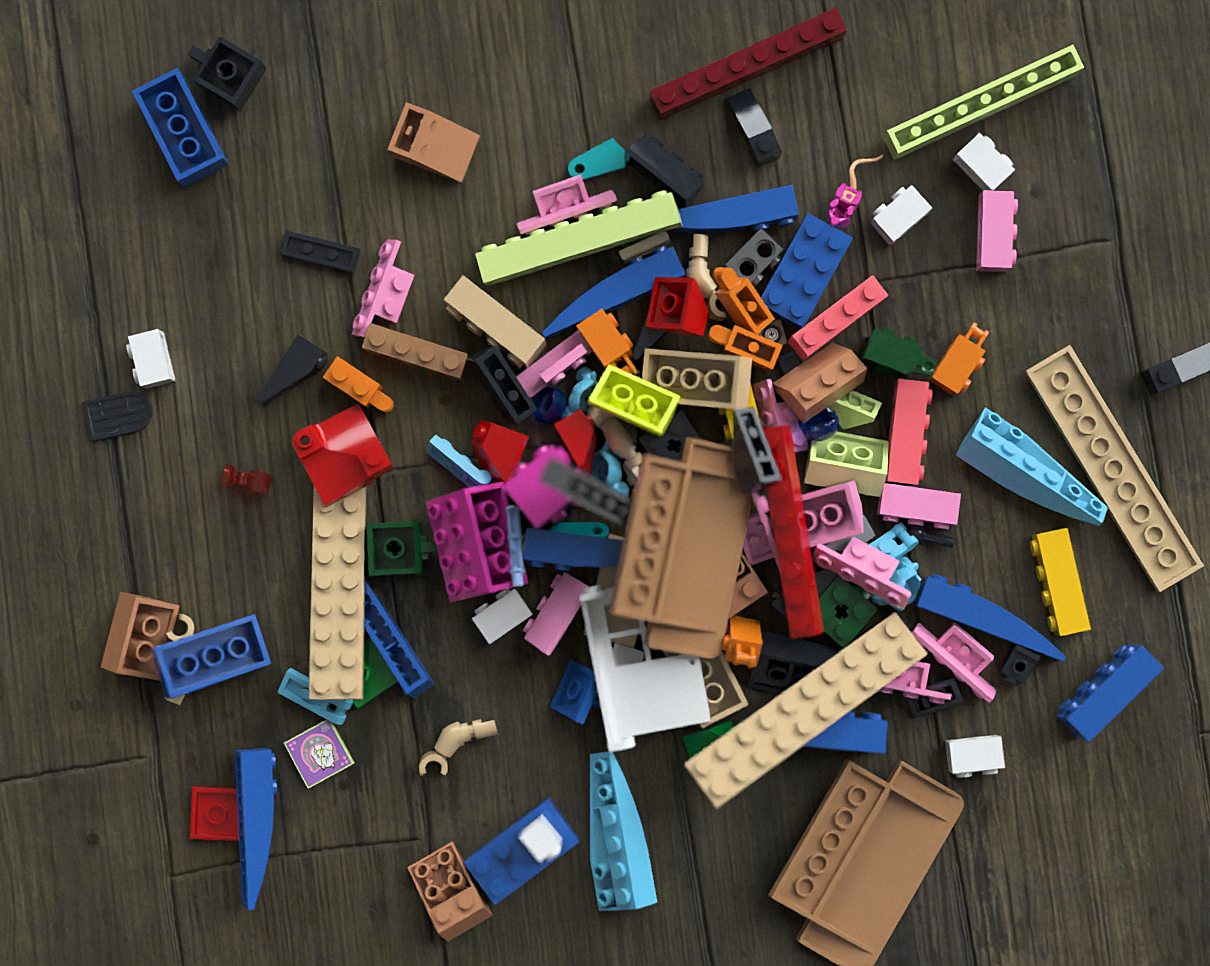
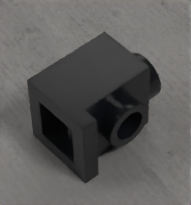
[998,644,1040,686]

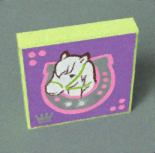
[284,720,354,788]

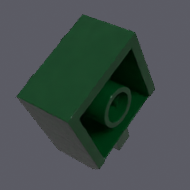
[859,327,937,379]
[367,521,438,576]
[819,575,878,649]

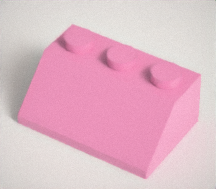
[802,480,864,547]
[523,572,588,656]

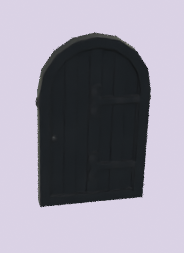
[82,391,153,441]

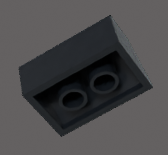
[626,134,705,208]
[747,630,837,695]

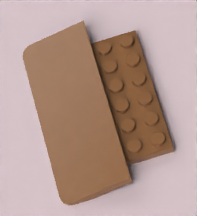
[609,438,753,658]
[768,759,964,966]

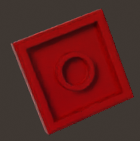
[190,786,239,841]

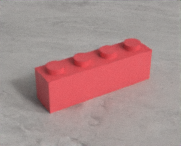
[787,275,888,361]
[885,379,932,486]

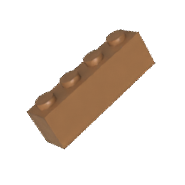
[362,323,469,381]

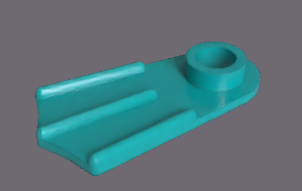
[568,138,625,180]
[550,522,609,538]

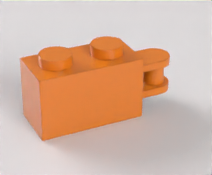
[713,267,775,334]
[576,309,638,375]
[928,322,989,396]
[708,325,783,372]
[323,356,394,412]
[721,615,762,668]

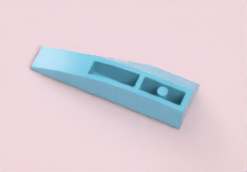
[956,408,1108,526]
[590,752,657,911]

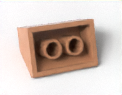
[772,343,867,423]
[101,592,180,680]

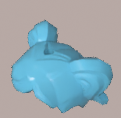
[561,367,599,419]
[591,441,629,497]
[871,557,921,611]

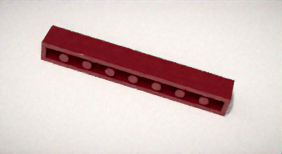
[650,7,847,121]

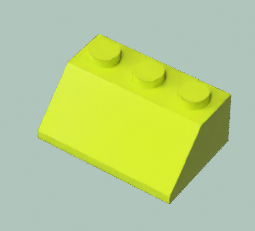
[588,365,680,436]

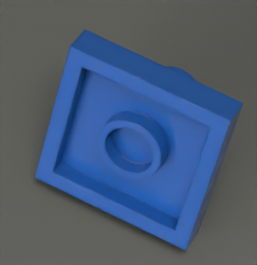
[550,659,601,724]

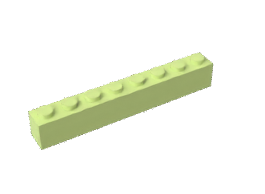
[883,45,1084,160]
[475,191,683,286]

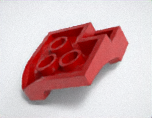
[292,403,394,507]

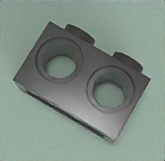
[724,229,783,288]

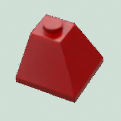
[646,277,708,336]
[554,409,597,478]
[471,420,529,484]

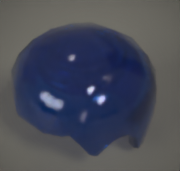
[531,385,567,424]
[798,407,839,442]

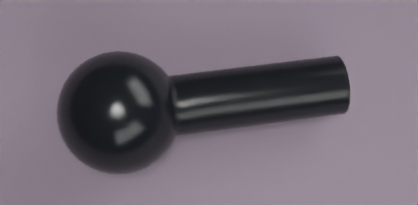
[906,525,955,548]

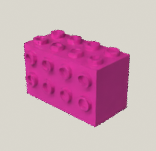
[503,445,582,530]
[426,482,528,603]

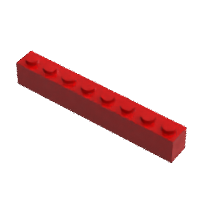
[763,425,824,638]

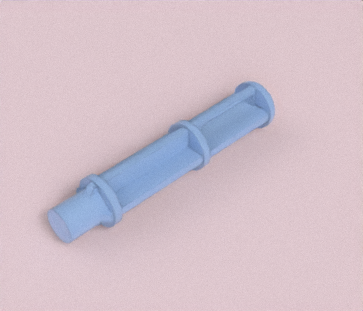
[505,505,525,586]

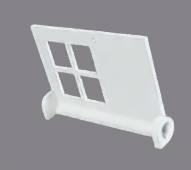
[580,585,711,752]

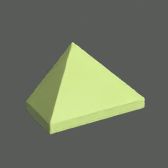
[828,390,882,429]

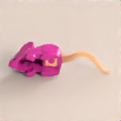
[827,155,883,228]

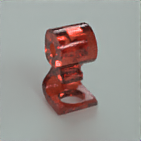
[221,463,273,494]

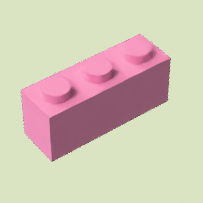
[976,190,1018,272]
[877,483,961,530]

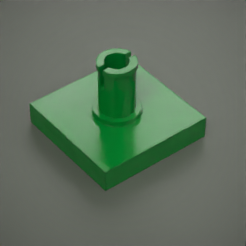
[353,637,398,709]

